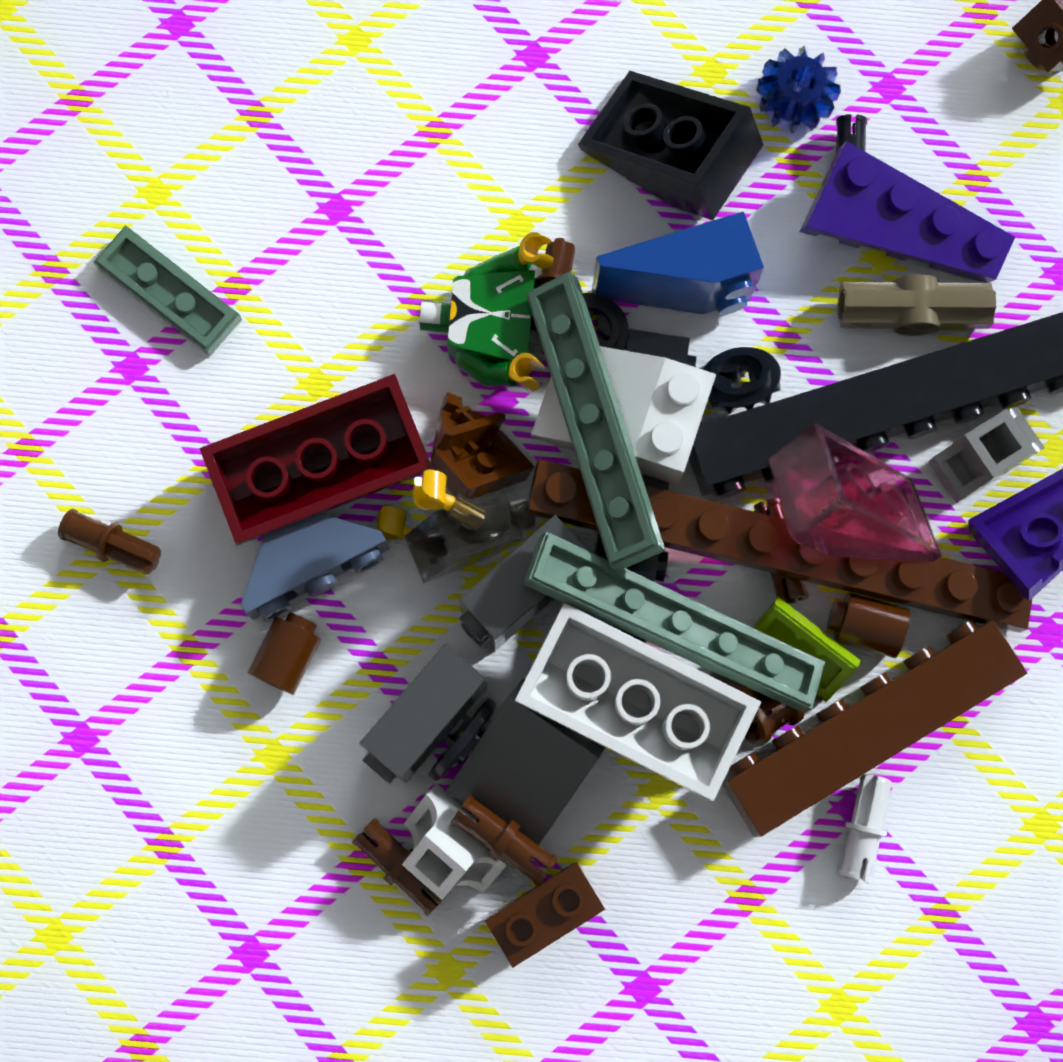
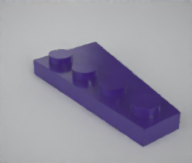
[968,469,1063,601]

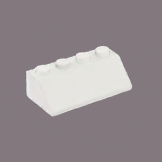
[515,603,761,802]

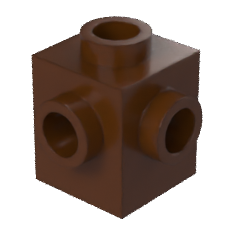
[1012,0,1063,73]

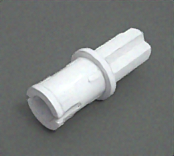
[839,774,892,882]

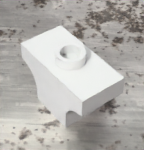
[402,783,508,900]

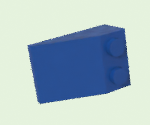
[592,211,764,315]

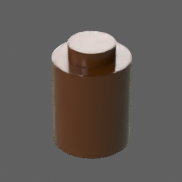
[827,592,910,659]
[247,612,322,696]

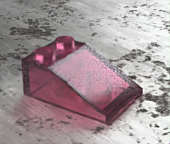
[768,423,942,562]

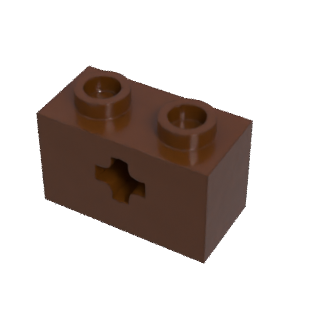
[484,862,606,968]

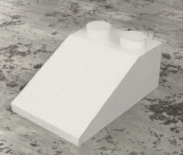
[531,346,716,486]

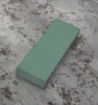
[93,225,242,356]

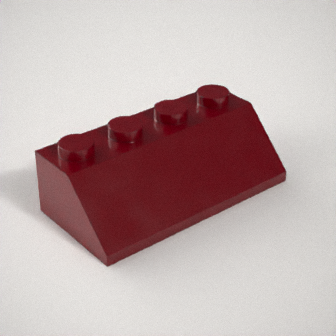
[199,374,433,546]

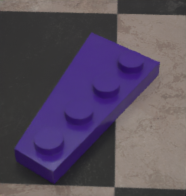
[799,141,1015,283]

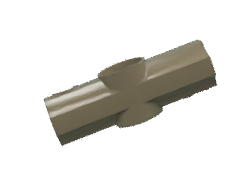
[837,274,997,336]

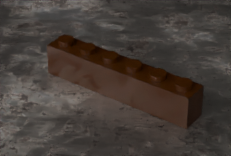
[722,619,1028,837]

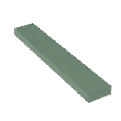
[526,271,666,572]
[523,532,825,713]

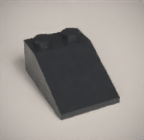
[578,70,764,221]

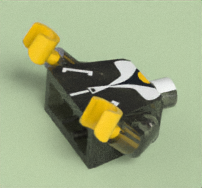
[376,470,536,584]

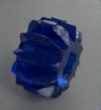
[756,45,841,134]

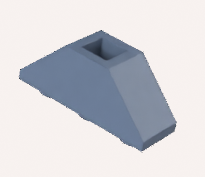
[241,513,389,621]

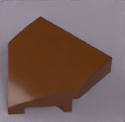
[431,392,535,503]

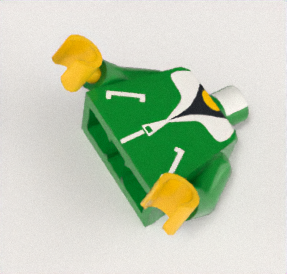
[420,232,554,392]

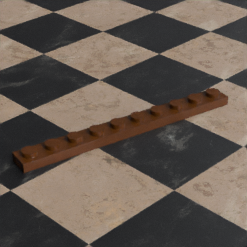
[525,459,1032,633]

